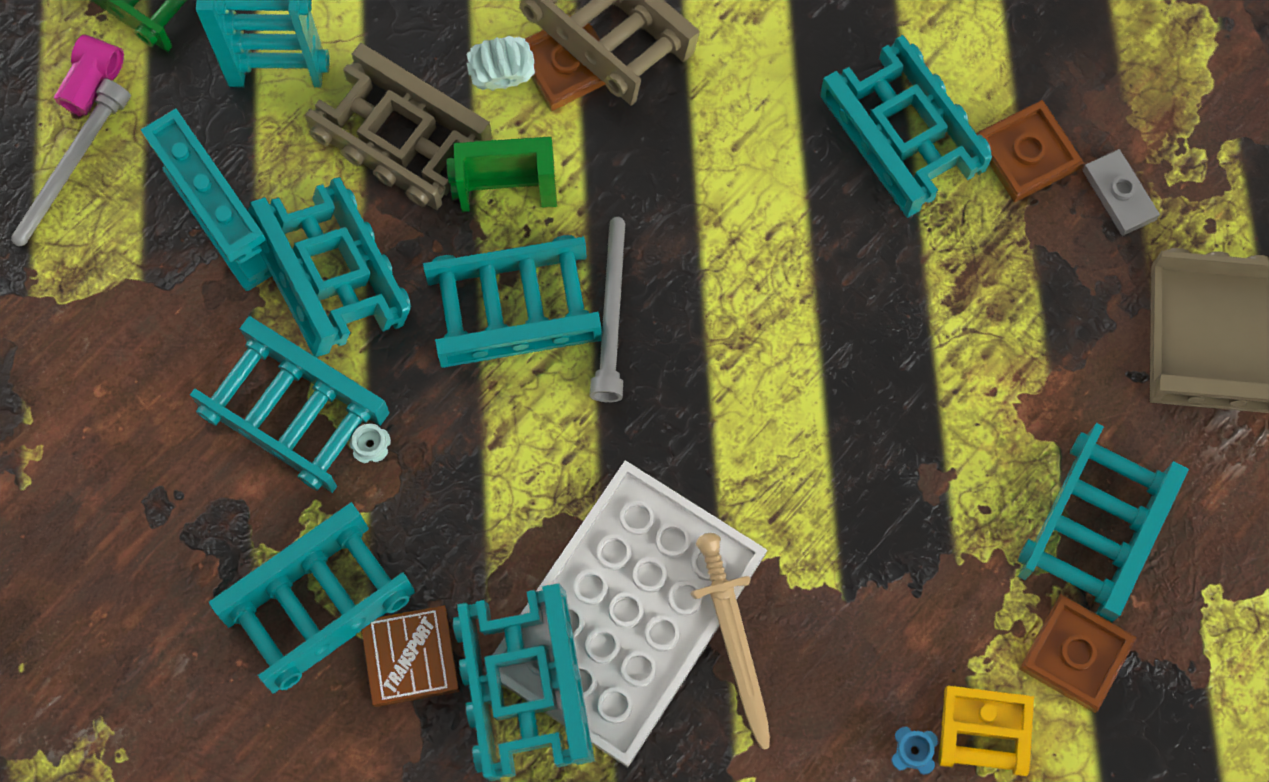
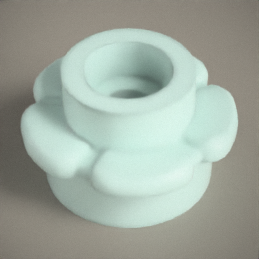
[349,423,391,463]

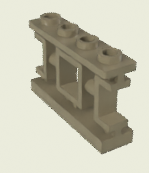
[305,43,492,210]

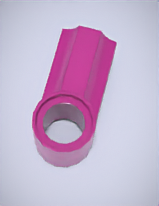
[54,34,124,116]

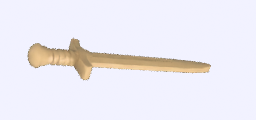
[691,533,769,750]

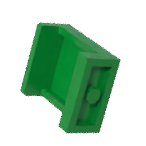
[447,136,557,212]

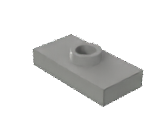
[1082,149,1160,236]

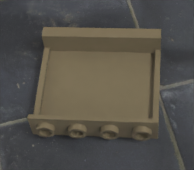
[1150,248,1269,413]

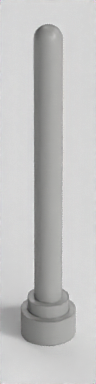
[11,79,131,246]
[590,217,625,402]

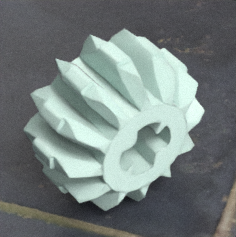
[467,36,535,91]

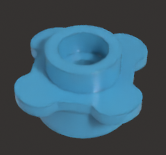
[892,727,938,775]

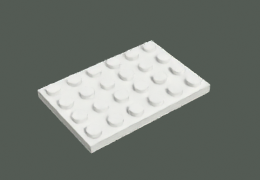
[483,460,767,768]

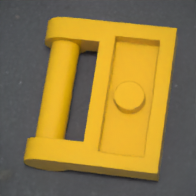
[938,686,1034,776]

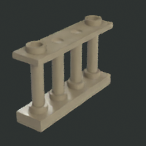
[519,0,700,105]

